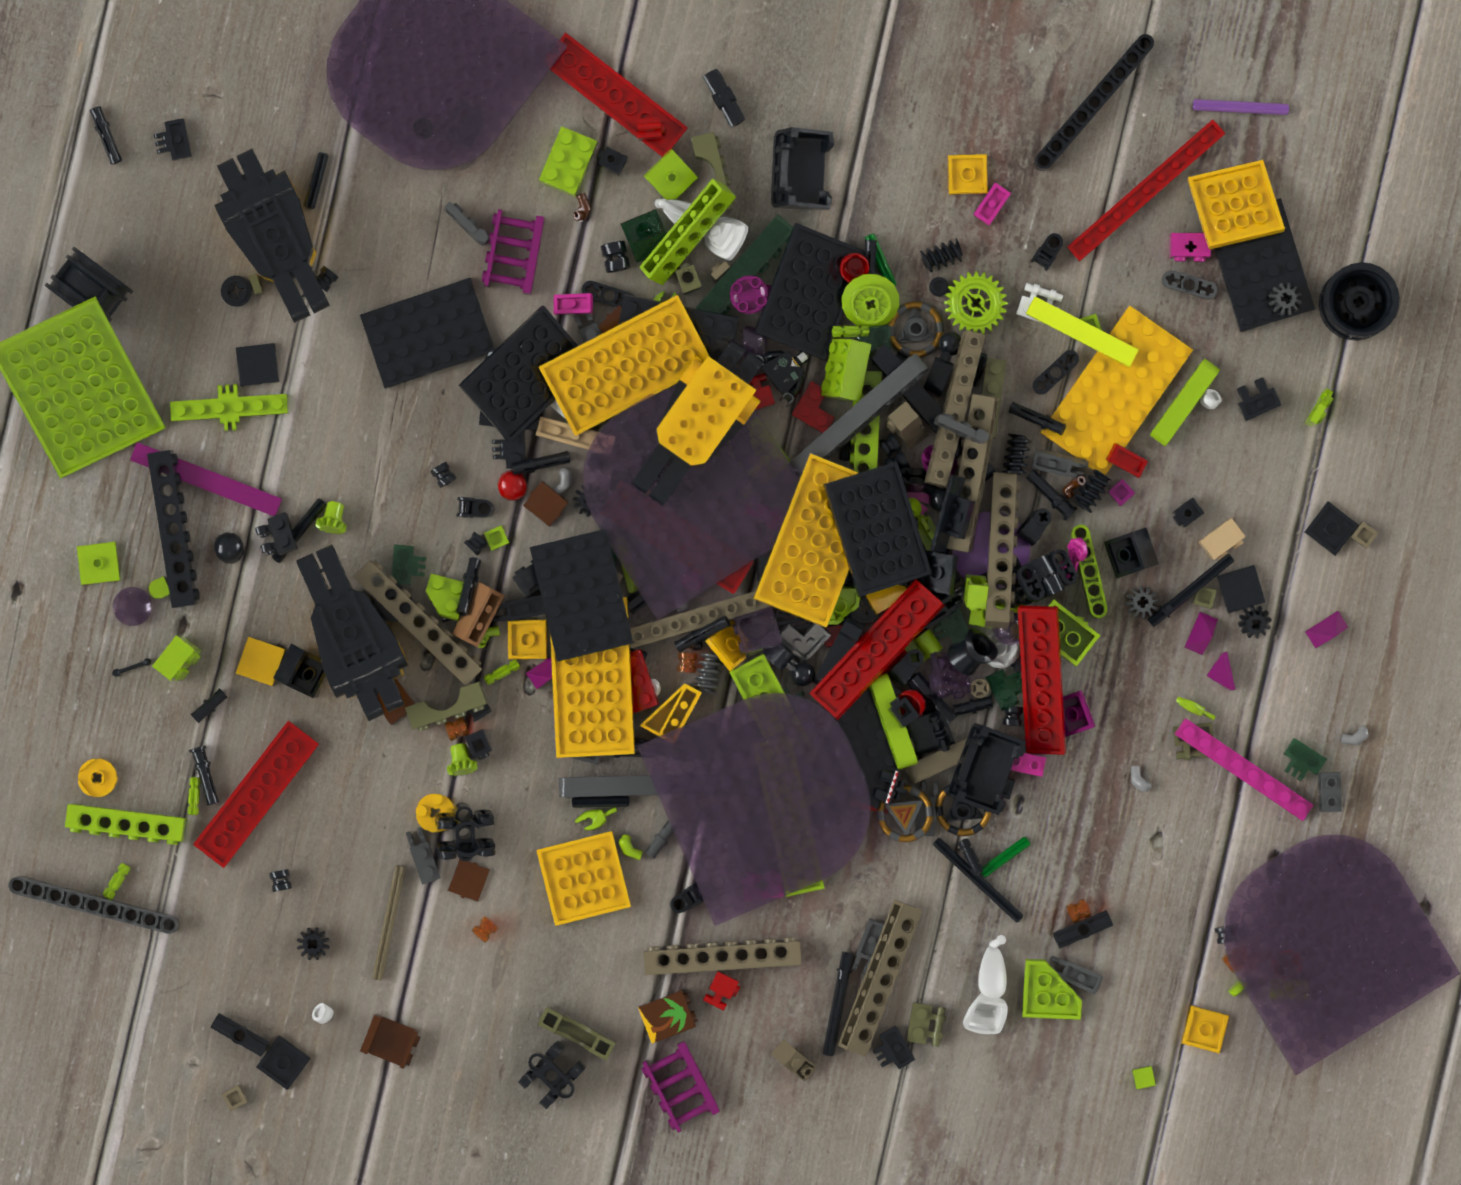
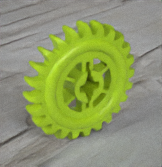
[944,271,1008,334]

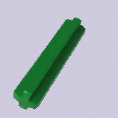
[865,233,896,286]
[981,837,1030,877]

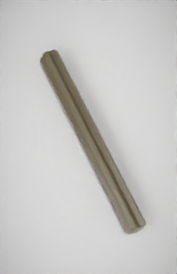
[372,865,405,981]

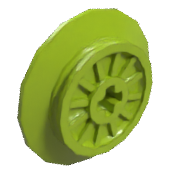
[842,274,899,328]

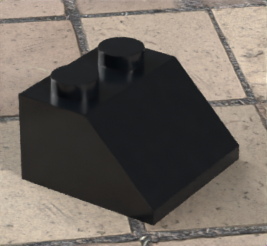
[1104,528,1159,579]
[273,643,325,698]

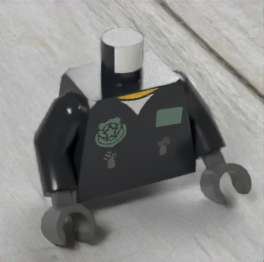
[756,350,809,407]

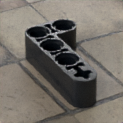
[812,616,865,684]

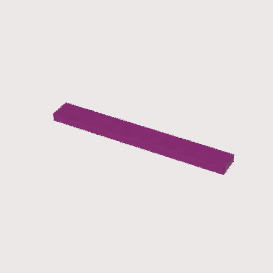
[130,442,282,516]

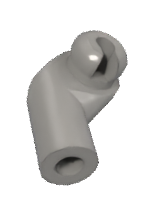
[554,467,573,495]
[1340,726,1369,745]
[1131,766,1151,792]

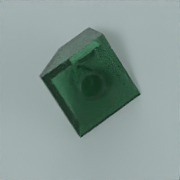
[620,209,667,263]

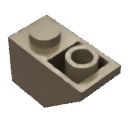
[772,1039,817,1082]

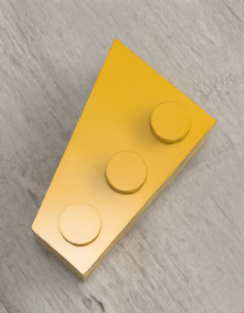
[640,684,702,744]

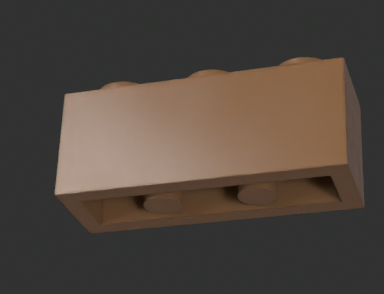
[452,582,505,647]

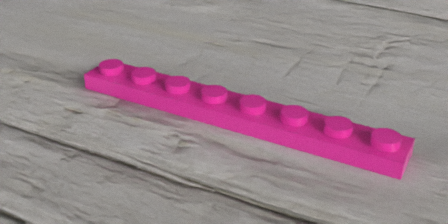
[1174,718,1313,821]

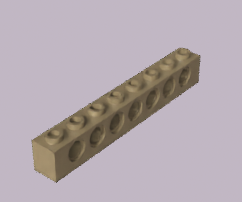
[924,330,985,488]
[947,394,999,552]
[985,472,1020,628]
[353,560,482,686]
[630,591,772,649]
[838,899,922,1057]
[644,937,801,975]

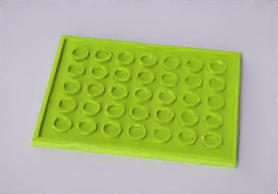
[0,296,166,479]

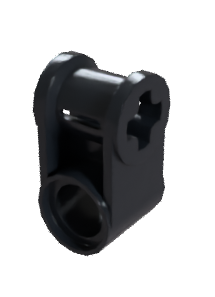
[1031,233,1063,272]
[456,497,495,518]
[1016,508,1052,546]
[888,649,924,686]
[670,882,708,913]

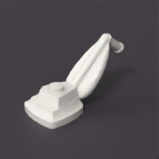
[654,199,748,261]
[963,935,1008,1034]

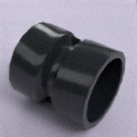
[600,241,631,273]

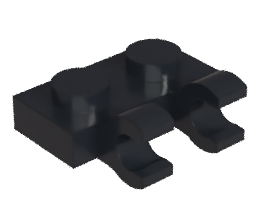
[1237,377,1281,421]
[255,512,298,556]

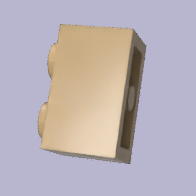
[1198,518,1245,561]

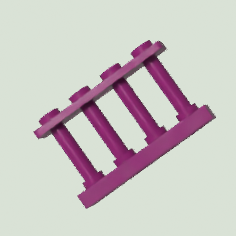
[482,209,545,295]
[641,1040,720,1133]

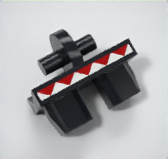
[874,770,908,805]

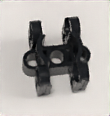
[1011,549,1077,606]
[435,802,496,861]
[518,1040,586,1109]

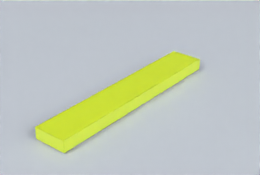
[1026,296,1139,367]

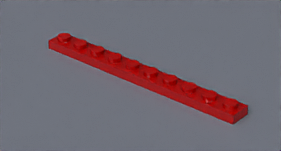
[1066,119,1226,262]

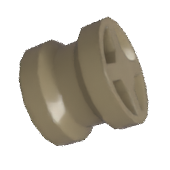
[969,679,990,698]

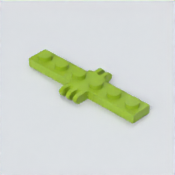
[170,384,288,431]

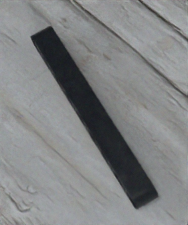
[1034,34,1154,171]
[869,342,996,482]

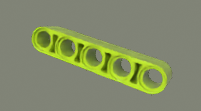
[1149,358,1220,446]
[1071,525,1107,618]
[869,673,918,770]

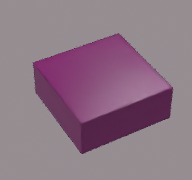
[1108,479,1135,506]

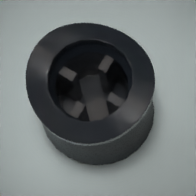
[948,628,998,675]

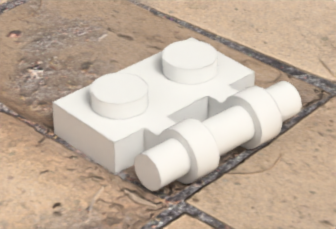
[1016,283,1063,325]

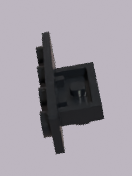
[930,475,975,553]

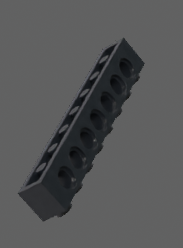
[147,450,200,608]

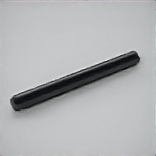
[933,838,1023,923]

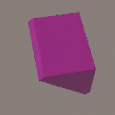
[1063,690,1096,737]

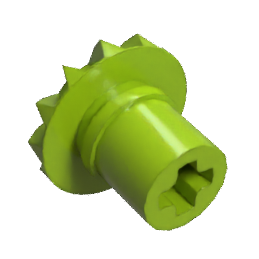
[316,501,347,535]
[446,743,478,776]

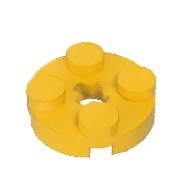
[78,758,118,797]
[416,794,454,832]

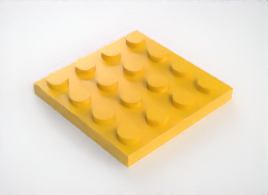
[1187,160,1285,249]
[536,831,631,926]

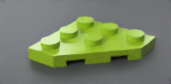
[1022,959,1082,1020]

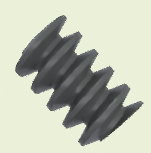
[693,652,723,694]

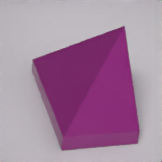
[1305,611,1348,648]
[1184,612,1218,655]
[1206,652,1236,691]
[526,657,552,689]

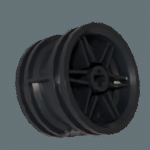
[44,247,134,322]
[1318,262,1400,341]

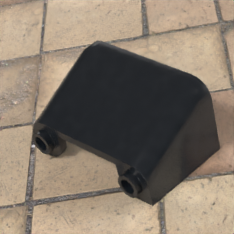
[771,127,834,210]
[948,723,1026,815]

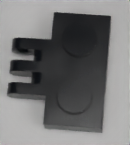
[154,118,192,161]
[492,429,526,469]
[872,1025,916,1069]

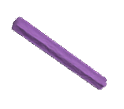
[1193,99,1289,115]

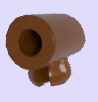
[573,193,591,222]
[1062,476,1086,499]

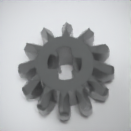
[1269,283,1302,316]
[1125,586,1159,619]

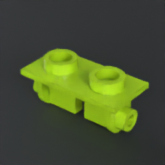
[917,515,936,551]

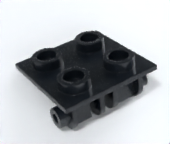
[907,709,955,755]

